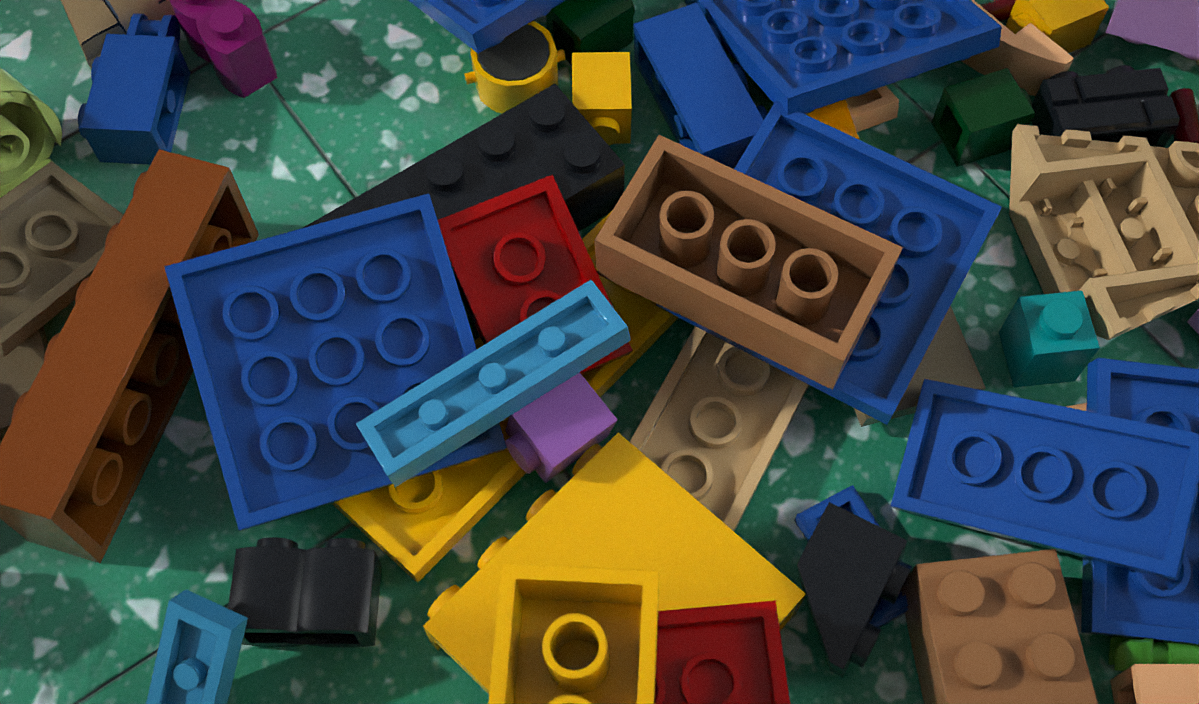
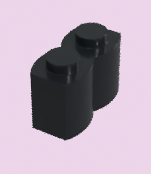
[228,537,382,648]

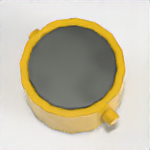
[464,21,566,113]

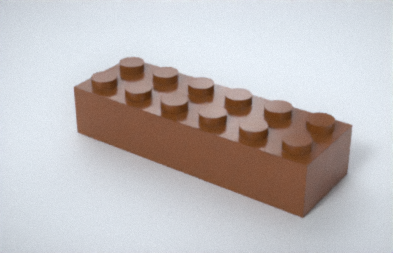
[0,149,259,563]

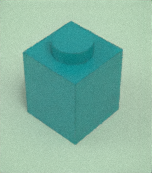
[999,291,1100,388]

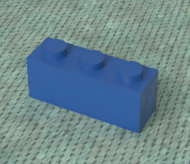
[634,2,768,169]

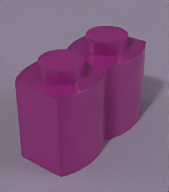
[169,0,277,98]

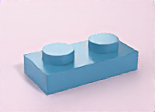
[146,589,248,704]

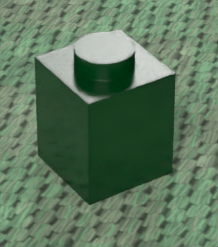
[546,0,635,66]
[931,68,1035,167]

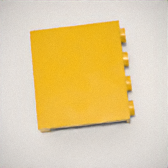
[423,432,806,694]

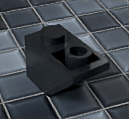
[797,502,913,678]

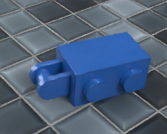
[78,13,191,165]

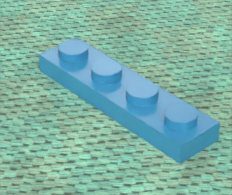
[356,280,631,487]

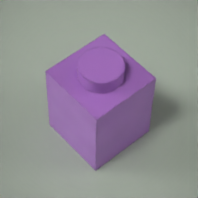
[505,372,618,483]

